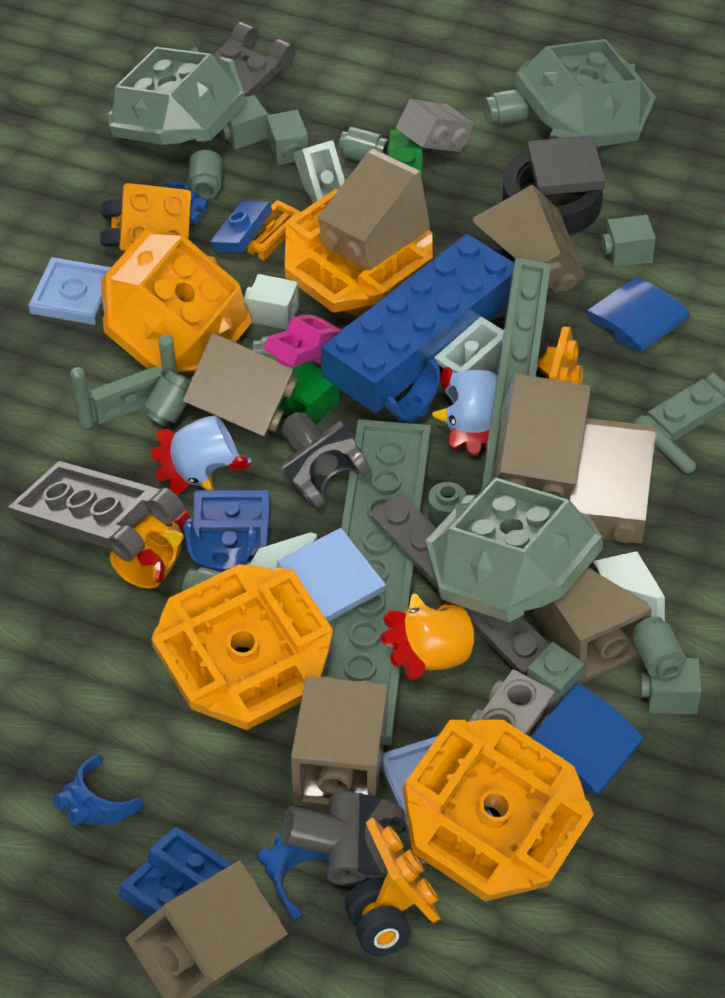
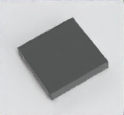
[527,135,605,195]

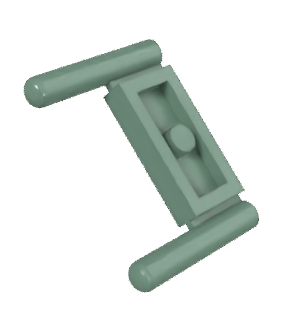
[70,335,177,429]
[634,373,725,474]

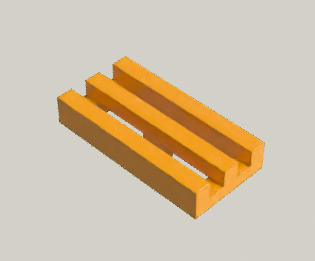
[247,200,301,260]

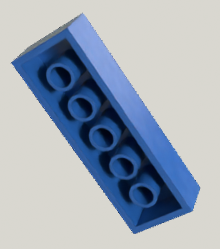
[321,234,514,413]

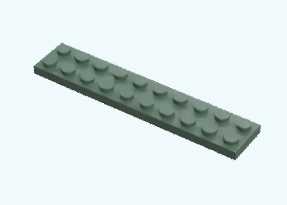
[322,419,431,746]

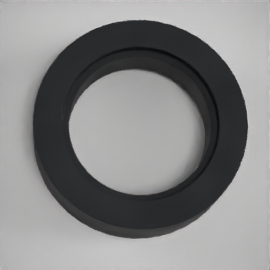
[502,151,603,235]

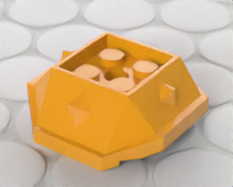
[285,189,433,317]
[101,230,252,375]
[151,564,333,730]
[402,720,594,901]

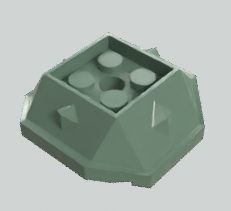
[513,39,656,147]
[108,46,247,145]
[426,477,603,622]

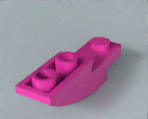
[263,315,342,367]

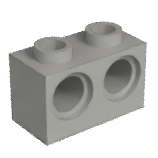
[396,99,475,152]
[470,669,555,737]

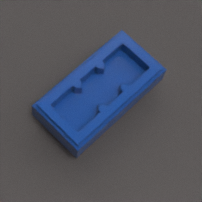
[210,201,273,253]

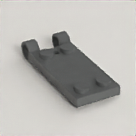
[192,22,296,145]
[8,461,184,562]

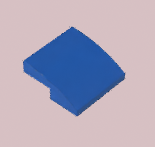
[587,277,690,352]
[191,490,270,558]
[531,683,644,798]
[119,826,232,917]

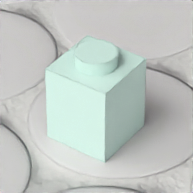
[244,274,299,330]

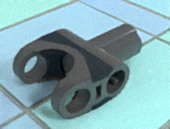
[279,412,372,509]
[281,791,406,888]

